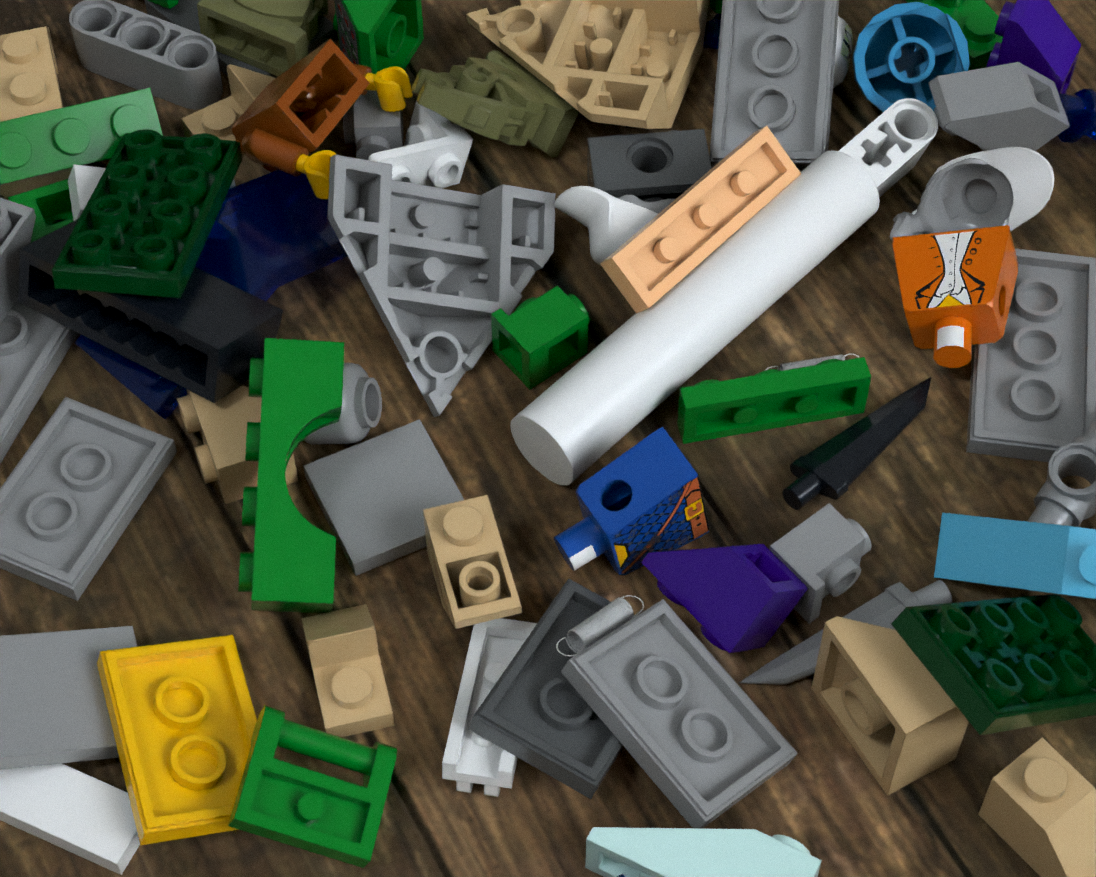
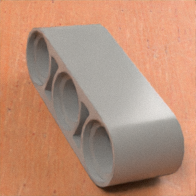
[69,0,223,110]

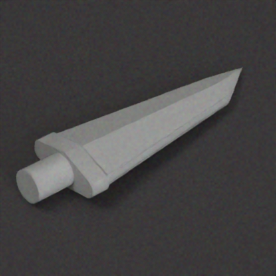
[739,580,952,685]

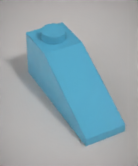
[934,512,1096,600]

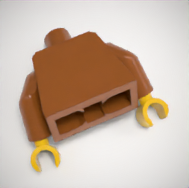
[232,39,413,199]

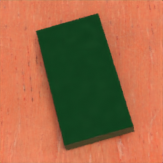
[52,129,242,298]
[891,594,1096,735]

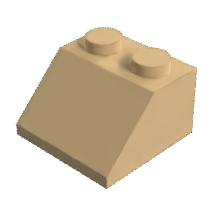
[811,616,969,796]

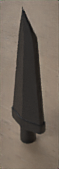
[782,377,931,510]

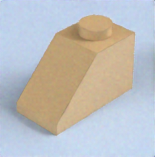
[978,737,1096,877]

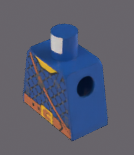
[553,427,709,575]

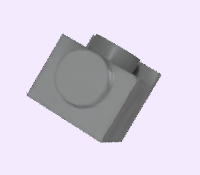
[343,90,404,160]
[770,503,872,624]

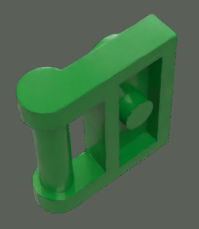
[228,705,397,868]

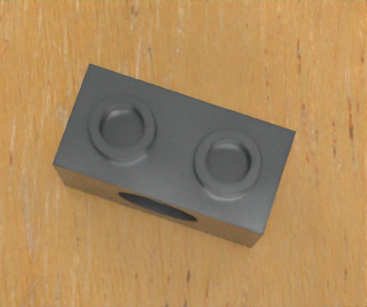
[587,129,712,202]

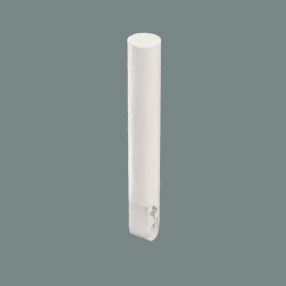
[510,98,938,485]

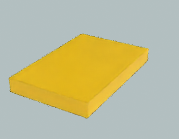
[97,635,257,846]

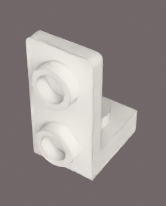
[368,100,473,188]

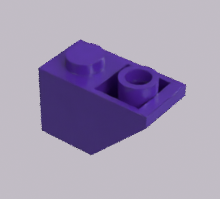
[986,0,1081,102]
[641,544,808,653]

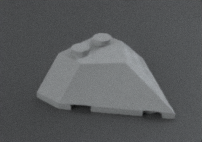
[328,154,556,417]

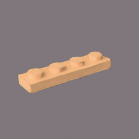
[600,126,801,313]

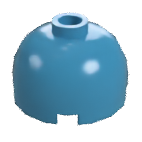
[852,2,970,112]

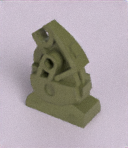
[197,0,329,76]
[411,50,579,157]

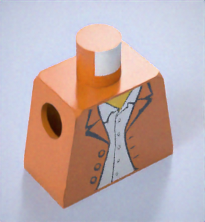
[892,225,1018,368]

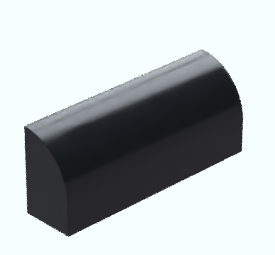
[18,219,283,403]

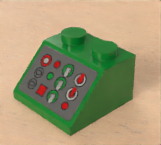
[333,0,424,74]

